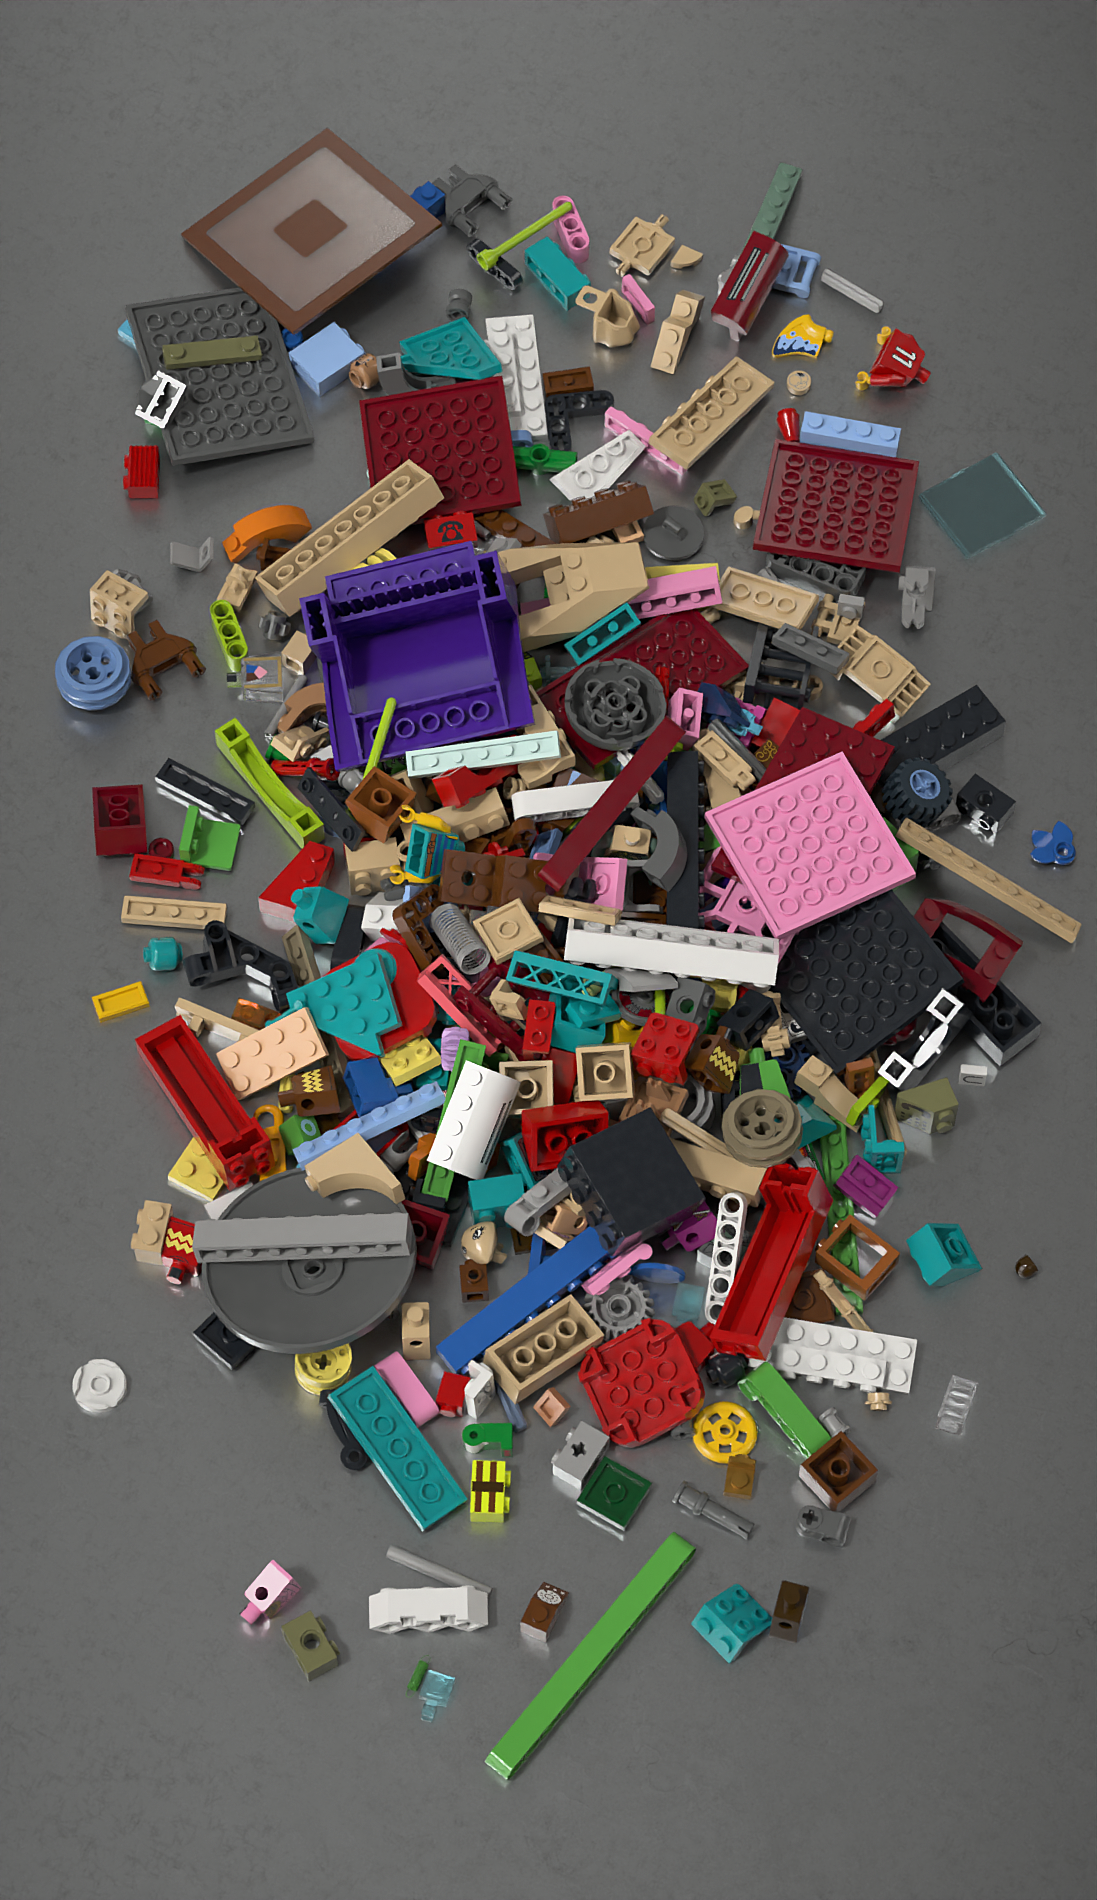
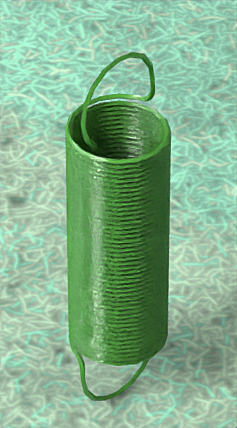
[406,1655,430,1697]

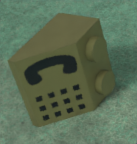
[895,1077,959,1134]

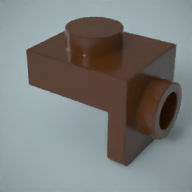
[256,538,291,571]

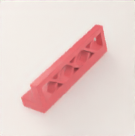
[417,954,510,1057]

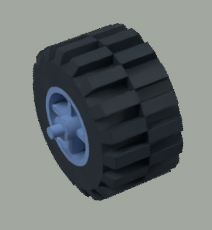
[882,758,953,828]

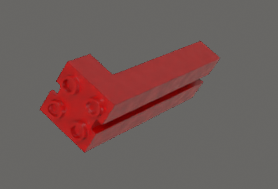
[135,1015,276,1191]
[709,1163,833,1361]

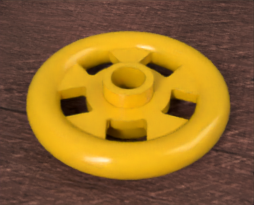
[693,1401,758,1464]

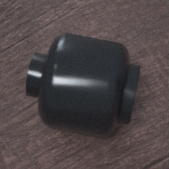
[706,1353,748,1388]

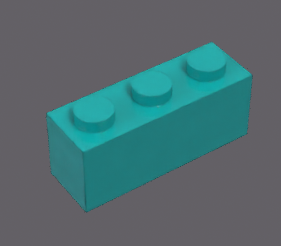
[525,236,591,311]
[564,603,641,666]

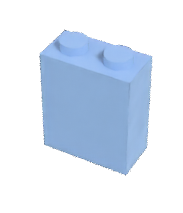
[289,322,365,397]

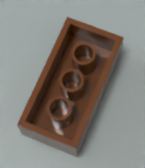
[543,480,654,544]

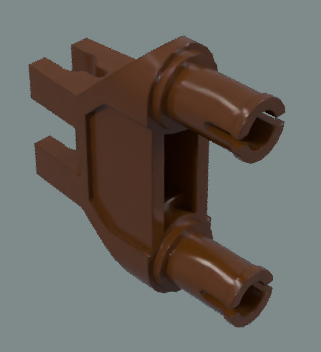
[127,620,206,701]

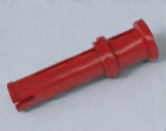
[271,757,340,781]

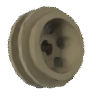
[722,1089,803,1168]

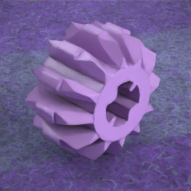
[441,1027,470,1072]

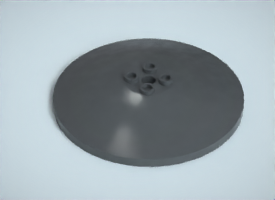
[202,1167,417,1354]

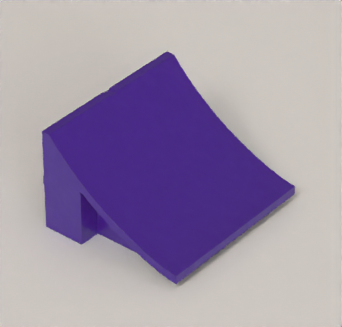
[299,541,536,772]

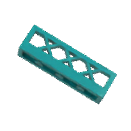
[506,950,619,1006]

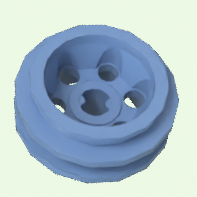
[55,636,131,710]

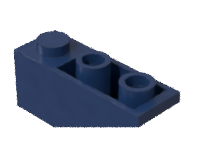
[697,682,750,729]

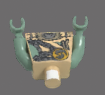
[591,825,657,886]

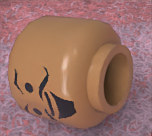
[349,353,380,389]

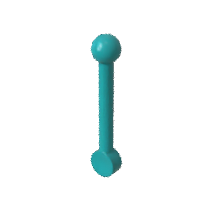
[265,1000,306,1028]

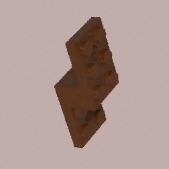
[438,849,580,915]

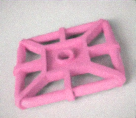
[700,845,800,963]

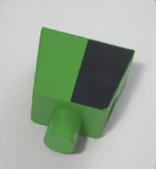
[740,1048,790,1098]

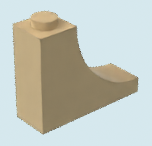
[304,1133,405,1204]

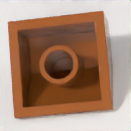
[345,766,417,844]

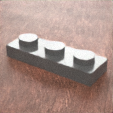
[772,623,850,675]

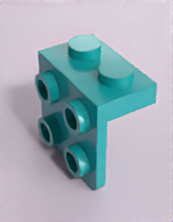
[691,1584,772,1663]

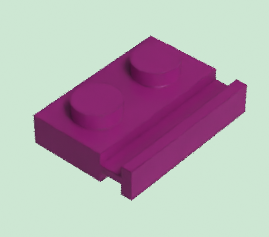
[833,1155,899,1218]

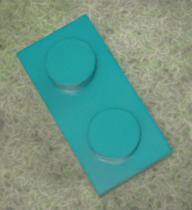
[565,995,621,1029]

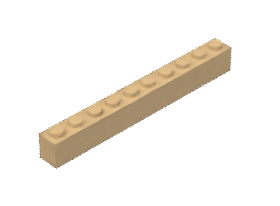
[510,1103,767,1208]

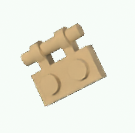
[811,594,865,645]

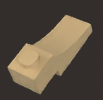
[794,1055,867,1133]

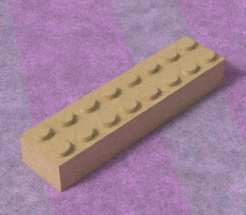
[254,459,444,617]

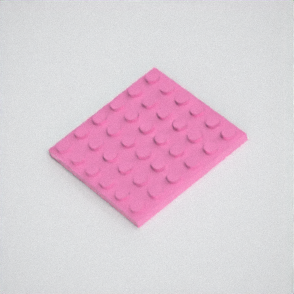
[704,752,916,940]

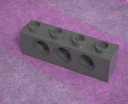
[646,977,716,1088]

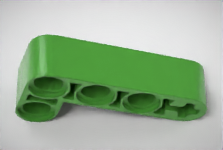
[738,1362,831,1458]

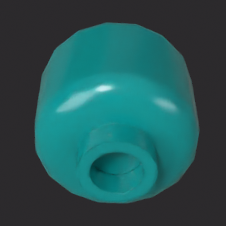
[143,937,183,971]

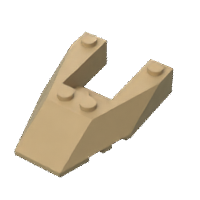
[498,542,649,652]

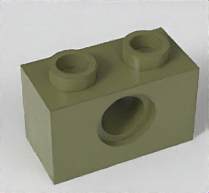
[281,1610,340,1681]

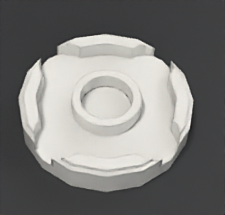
[72,1359,127,1413]

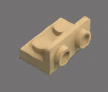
[270,724,329,762]

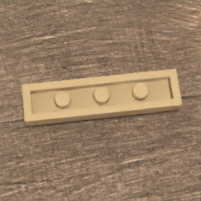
[121,895,227,930]

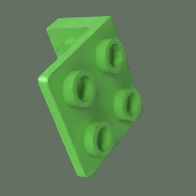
[179,805,240,871]

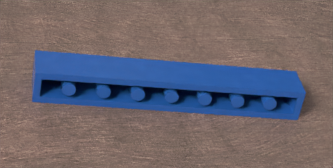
[436,1226,622,1376]

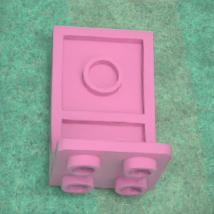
[533,853,627,911]

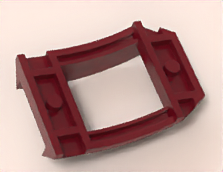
[913,898,1023,1002]

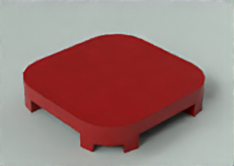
[323,942,439,1061]
[578,1318,705,1448]

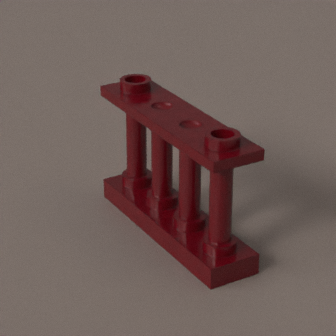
[453,955,550,1061]

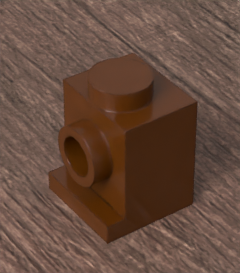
[459,1259,489,1303]

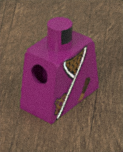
[658,1201,725,1252]

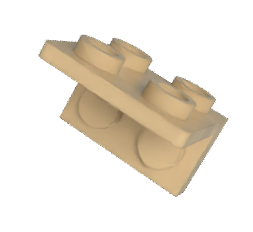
[90,570,148,640]

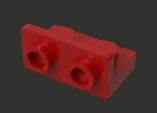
[522,999,555,1061]

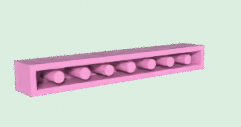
[520,566,722,629]

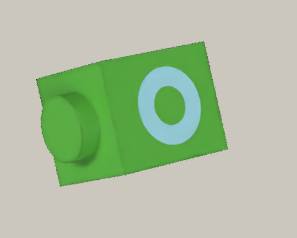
[278,1115,321,1155]

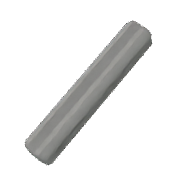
[821,269,884,313]

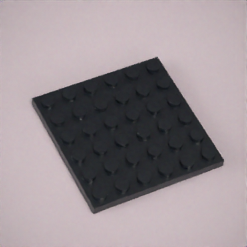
[770,889,965,1077]

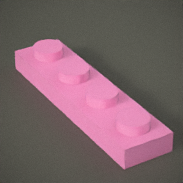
[605,406,688,475]

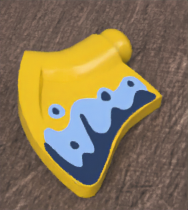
[772,314,834,359]

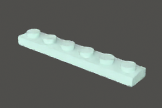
[406,730,561,779]

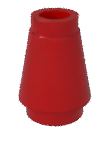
[776,408,800,443]

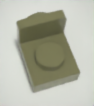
[693,479,737,516]

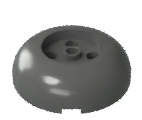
[565,658,666,751]

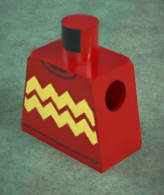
[161,1216,202,1284]

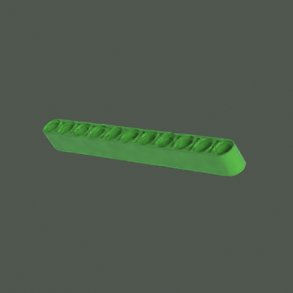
[485,1532,696,1780]

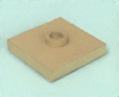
[473,898,544,965]

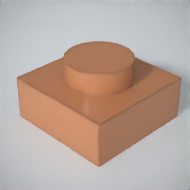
[533,1387,571,1427]

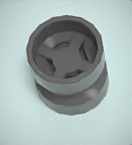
[446,289,473,321]

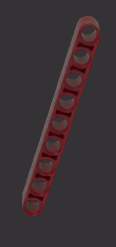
[537,715,686,892]

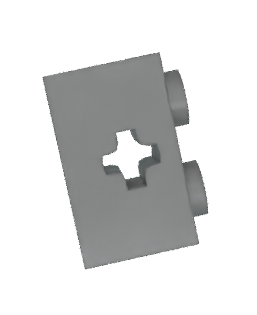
[551,1421,610,1490]

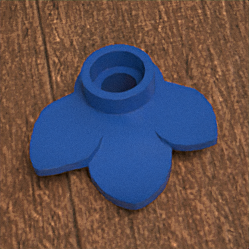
[1030,821,1076,865]

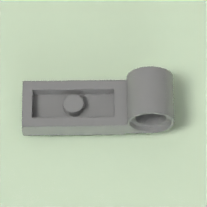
[504,1168,572,1236]

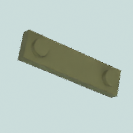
[162,336,262,370]

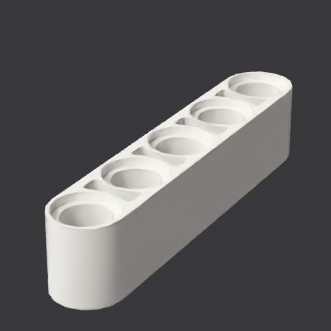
[511,780,640,822]
[705,1192,747,1324]

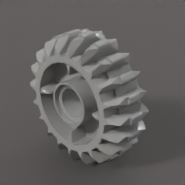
[582,1276,655,1343]

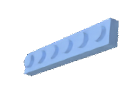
[293,1081,445,1171]

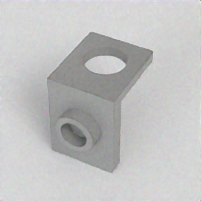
[170,537,213,572]

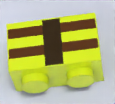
[470,1460,511,1523]

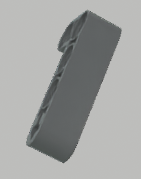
[766,552,866,603]

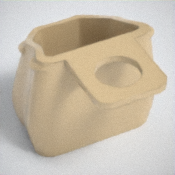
[576,286,640,348]

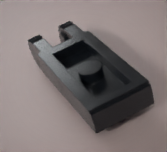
[550,877,597,947]

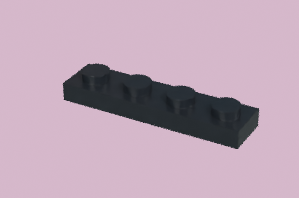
[155,758,255,826]

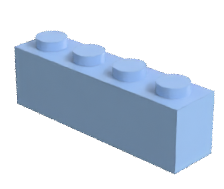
[800,411,901,457]

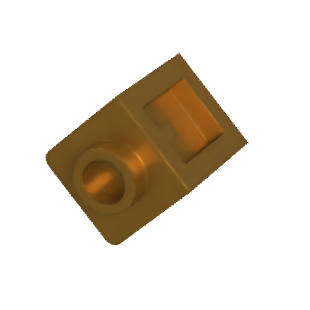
[723,1454,756,1500]

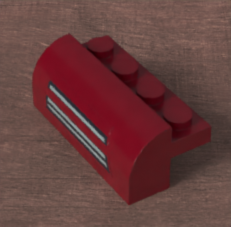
[711,231,789,342]

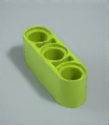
[210,599,249,672]

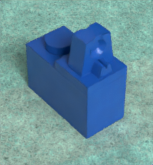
[343,1058,414,1118]

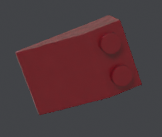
[92,784,147,856]

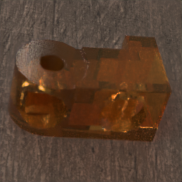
[231,998,281,1031]

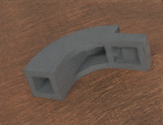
[376,352,456,395]
[631,806,687,892]

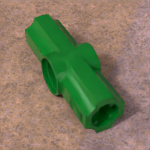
[513,444,578,475]

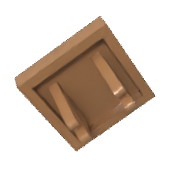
[618,1076,689,1137]

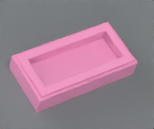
[622,274,655,325]

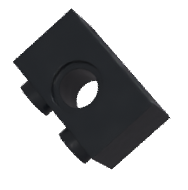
[956,773,1016,834]
[717,989,780,1051]

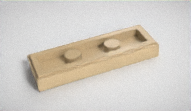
[538,895,622,926]

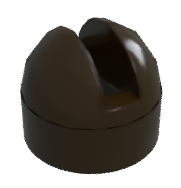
[1015,1254,1038,1278]

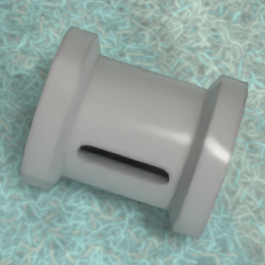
[817,1407,851,1439]

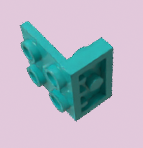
[861,1105,905,1174]

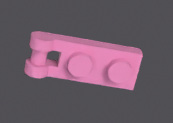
[581,1243,652,1296]

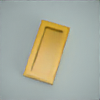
[92,981,150,1023]

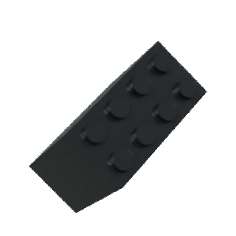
[557,1107,705,1257]

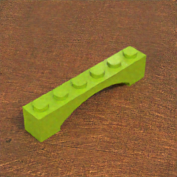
[215,718,325,849]

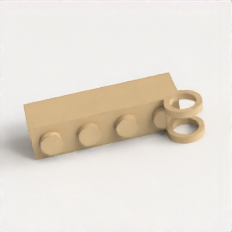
[396,787,510,872]

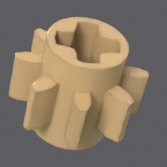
[761,1023,790,1057]

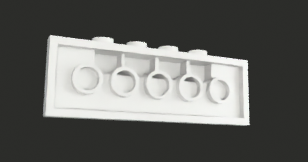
[483,315,548,441]
[748,1318,917,1394]

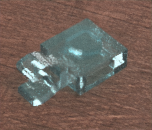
[419,1670,455,1723]

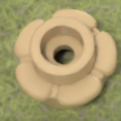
[865,1393,892,1411]

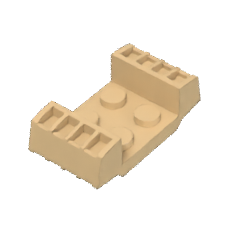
[830,625,931,723]

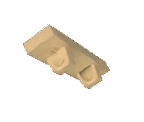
[175,997,259,1042]

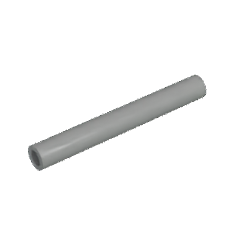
[386,1545,493,1601]

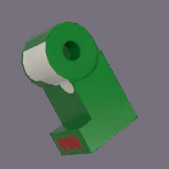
[462,1423,513,1457]

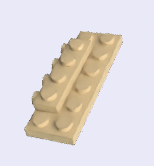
[649,356,775,470]

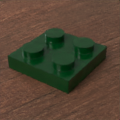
[577,1456,652,1531]

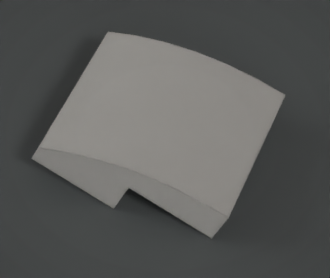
[605,967,678,992]

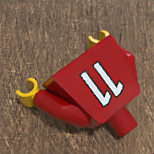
[855,326,931,390]

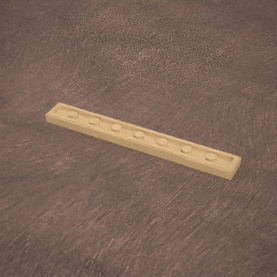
[895,818,1082,944]

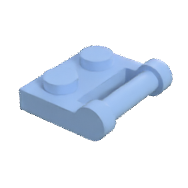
[772,244,821,298]

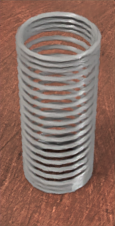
[429,904,491,975]

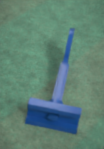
[528,1233,686,1284]

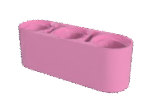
[552,195,589,263]
[374,1351,440,1428]

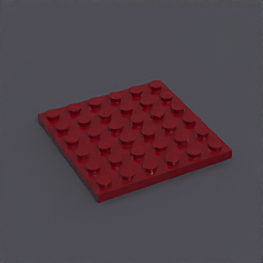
[359,376,522,526]
[753,439,919,573]

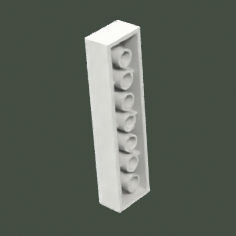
[564,917,779,987]

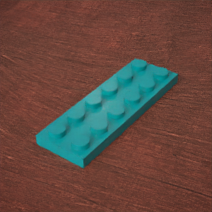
[327,1366,468,1531]

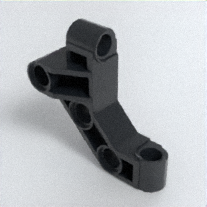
[182,920,299,1012]

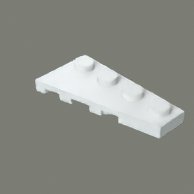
[549,430,646,501]

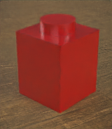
[436,1371,470,1417]

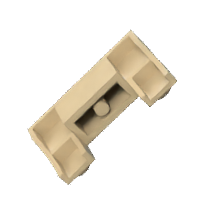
[495,685,575,789]

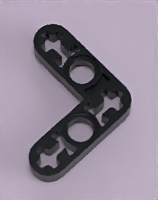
[544,390,614,452]

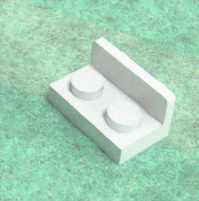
[464,1360,496,1420]

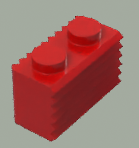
[123,445,160,498]

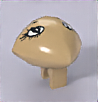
[461,1221,507,1264]

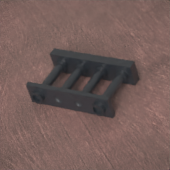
[743,623,822,710]
[297,767,404,852]

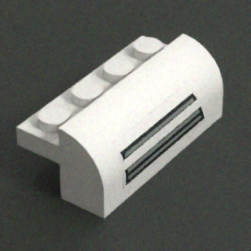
[427,1061,521,1180]

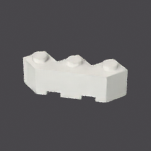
[369,1585,488,1634]

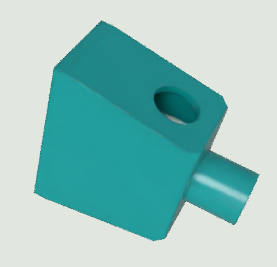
[291,886,349,944]

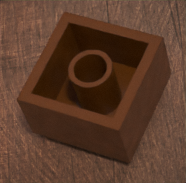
[799,1431,878,1512]

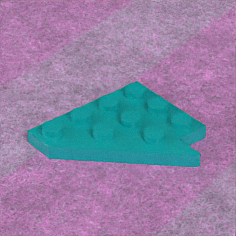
[399,317,502,380]
[286,953,403,1057]

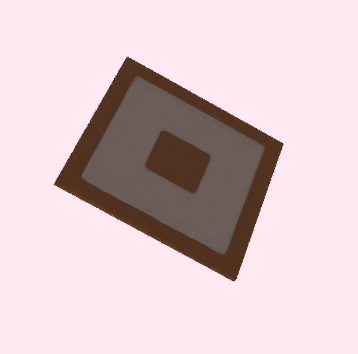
[181,128,442,335]

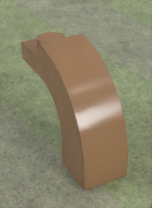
[277,683,327,734]

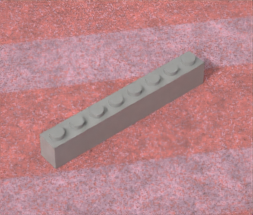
[192,1212,413,1263]

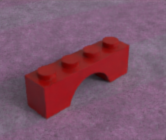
[432,734,522,808]

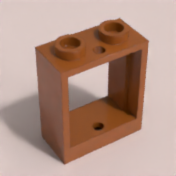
[815,1215,900,1301]

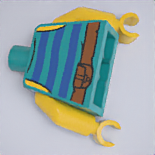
[390,805,465,884]

